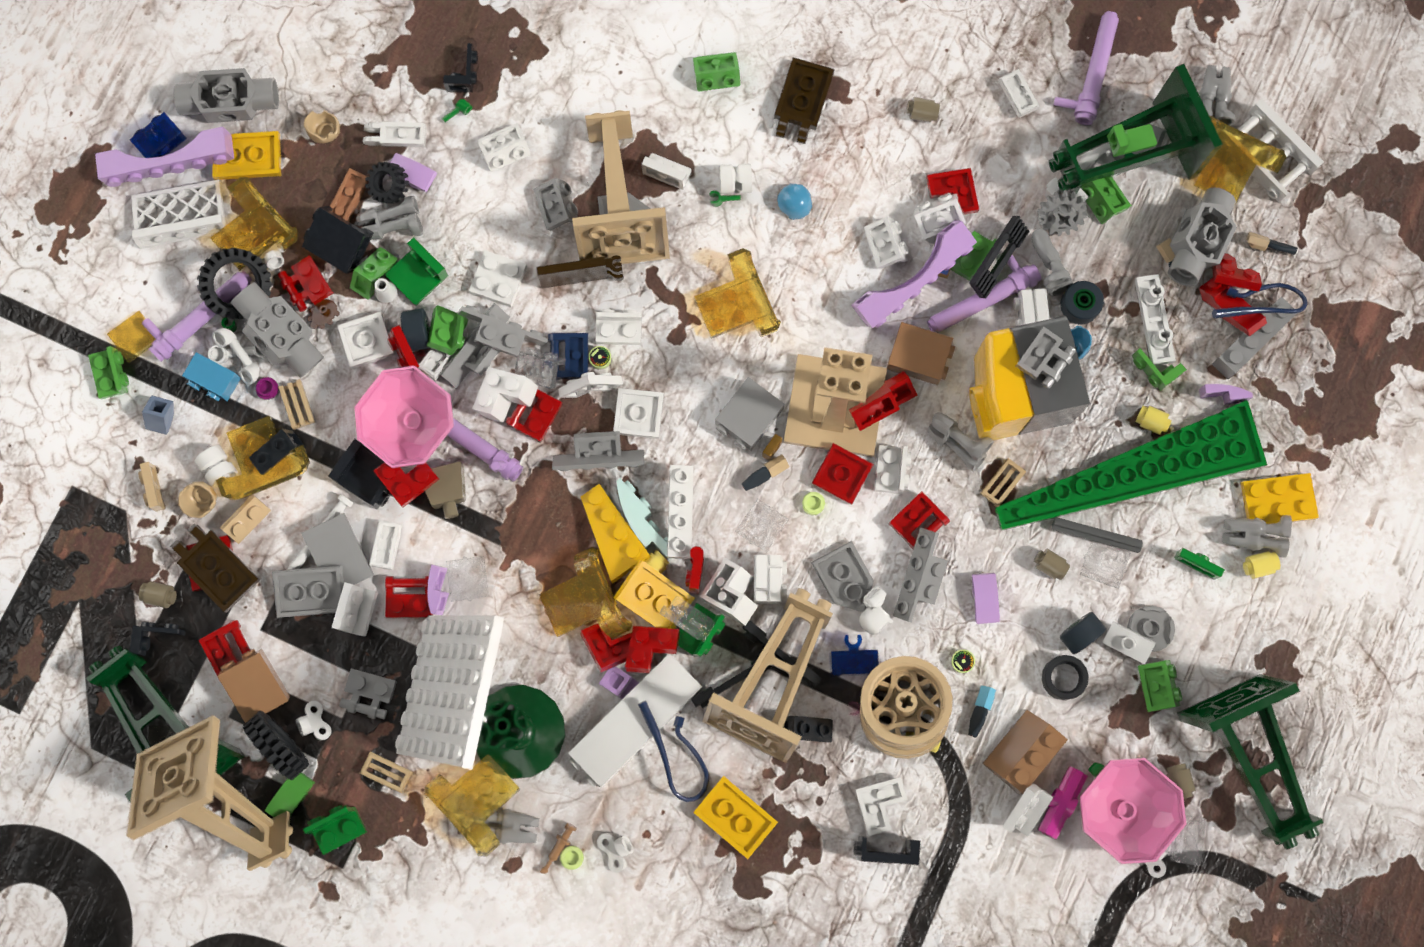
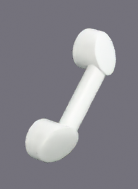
[212,328,259,385]
[208,345,266,363]

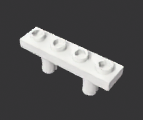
[1045,142,1118,202]
[1135,274,1176,365]
[667,465,693,559]

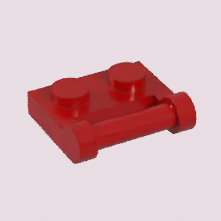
[505,389,563,443]
[888,491,950,550]
[685,546,704,595]
[385,576,433,618]
[199,620,250,681]

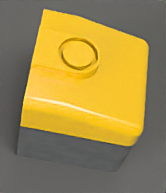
[969,316,1090,440]

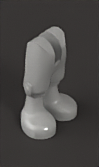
[1199,65,1235,128]
[1032,229,1073,296]
[1222,515,1292,558]
[469,799,540,845]

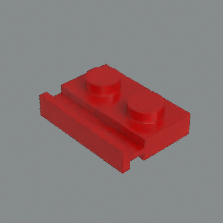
[387,325,419,368]

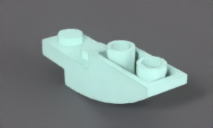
[617,478,671,561]

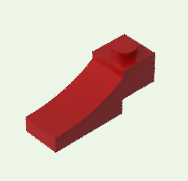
[1199,277,1267,336]
[849,371,918,431]

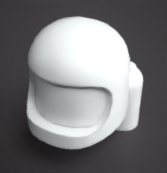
[859,585,894,635]

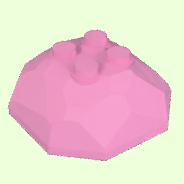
[354,366,454,468]
[1080,758,1186,864]

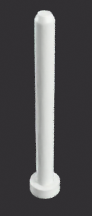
[287,494,353,570]

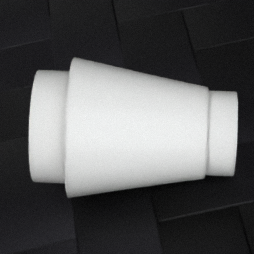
[375,278,397,303]

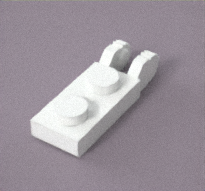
[363,122,426,147]

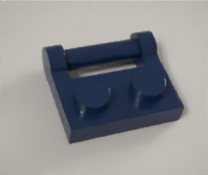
[547,333,588,380]

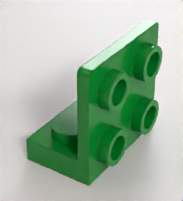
[385,237,448,306]
[678,603,726,657]
[303,805,368,855]

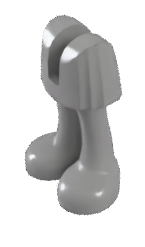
[356,196,423,240]
[928,412,994,472]

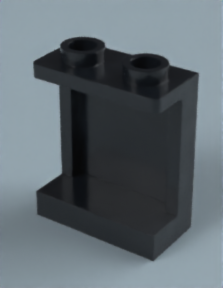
[302,206,374,274]
[328,438,390,509]
[853,836,920,865]

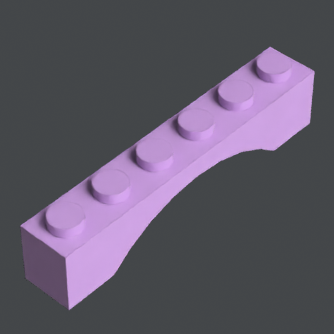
[95,127,234,187]
[851,220,977,328]

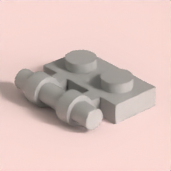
[1015,327,1076,389]
[339,669,397,719]

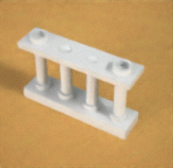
[1220,98,1324,202]

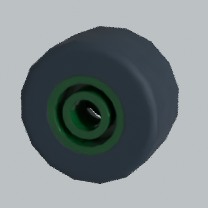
[1060,281,1104,325]
[400,308,430,351]
[1060,612,1106,654]

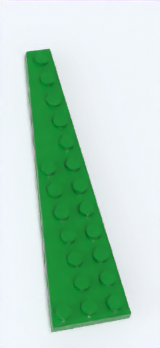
[995,400,1268,531]

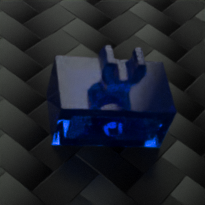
[129,112,187,158]
[829,635,879,677]

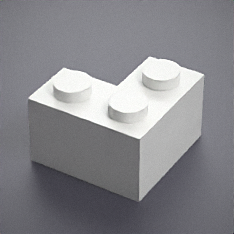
[472,367,538,423]
[700,558,758,626]

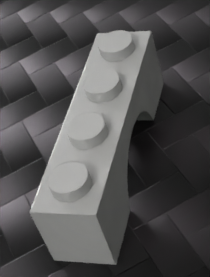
[1212,296,1297,380]

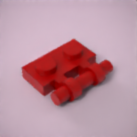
[278,255,334,312]

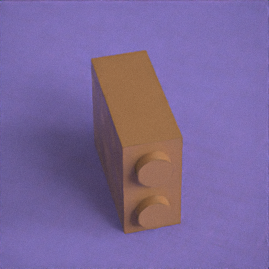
[887,322,955,385]
[217,649,290,723]

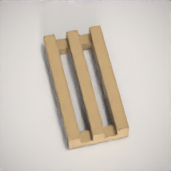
[279,379,315,430]
[980,458,1026,507]
[360,752,413,793]

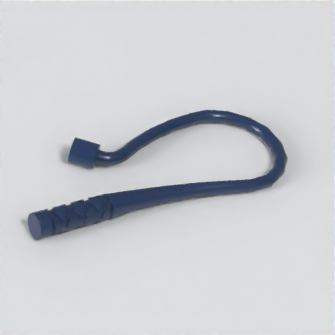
[1212,283,1308,319]
[638,700,709,802]

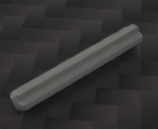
[1052,517,1143,553]

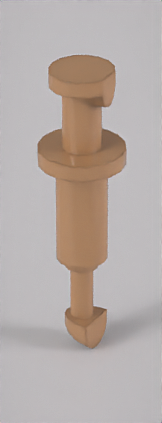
[540,823,577,874]

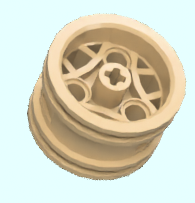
[860,656,953,759]

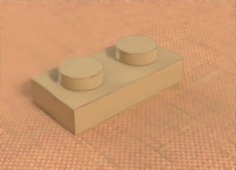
[138,462,165,511]
[220,494,271,544]

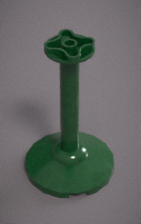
[476,685,566,779]

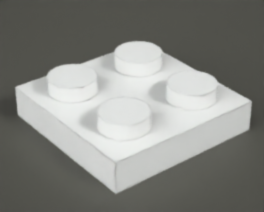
[469,250,527,307]
[337,311,395,369]
[614,388,664,439]

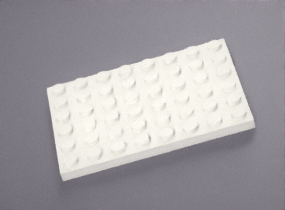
[395,615,504,769]

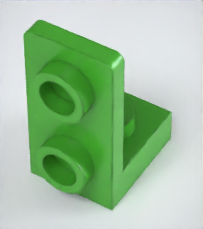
[1107,124,1157,157]
[350,247,398,300]
[1132,348,1187,391]

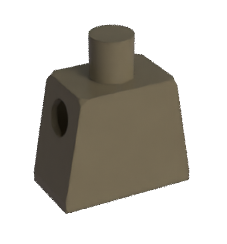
[425,461,466,519]

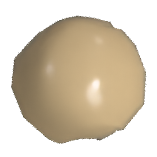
[303,110,340,144]
[178,481,217,518]

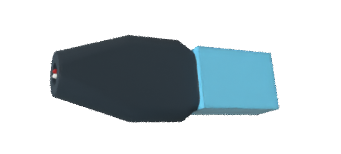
[968,685,996,738]

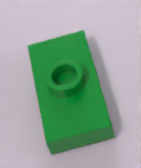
[1174,548,1225,580]

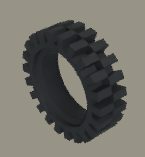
[197,248,272,319]
[243,711,310,780]

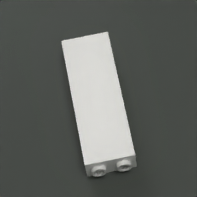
[568,654,703,788]

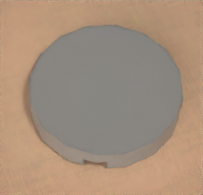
[1127,605,1175,652]

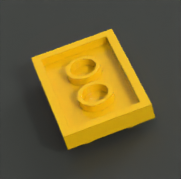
[212,131,281,180]
[1240,473,1319,524]
[613,559,695,629]
[693,776,778,859]

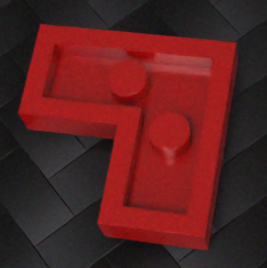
[926,168,979,215]
[1212,253,1262,292]
[374,462,440,508]
[580,622,632,672]
[625,626,680,673]

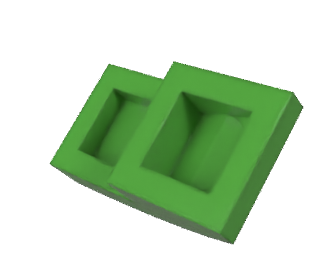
[265,772,315,817]

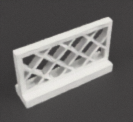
[131,179,228,249]

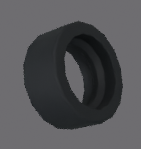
[1041,655,1089,700]

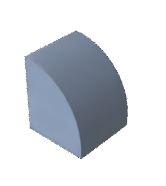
[142,395,174,435]

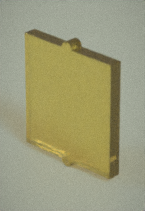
[107,311,156,363]

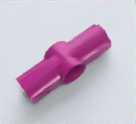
[1037,766,1088,840]

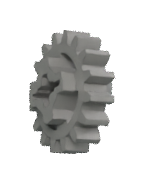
[1037,190,1087,236]

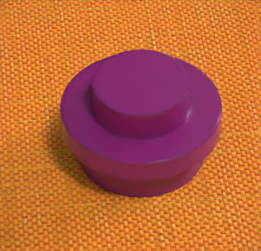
[255,377,279,400]

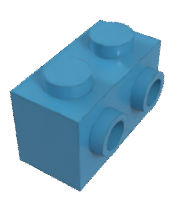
[182,352,241,402]

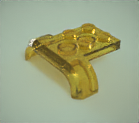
[1194,116,1286,203]
[210,177,298,271]
[694,248,781,339]
[216,416,310,500]
[539,546,633,638]
[424,754,520,857]

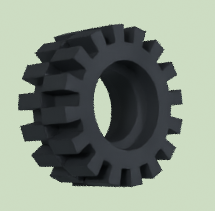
[365,162,409,203]

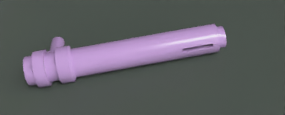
[1054,11,1119,125]
[927,255,1041,333]
[142,270,252,362]
[447,418,523,482]

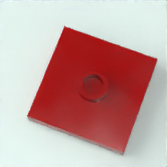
[812,443,874,505]

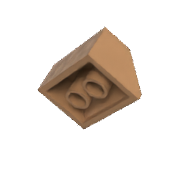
[982,710,1068,795]

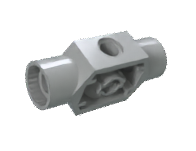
[174,68,279,123]
[1168,187,1237,286]
[231,282,324,378]

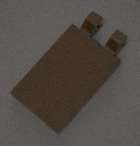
[774,57,835,144]
[536,255,624,288]
[170,523,260,613]

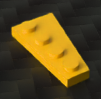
[580,484,650,583]

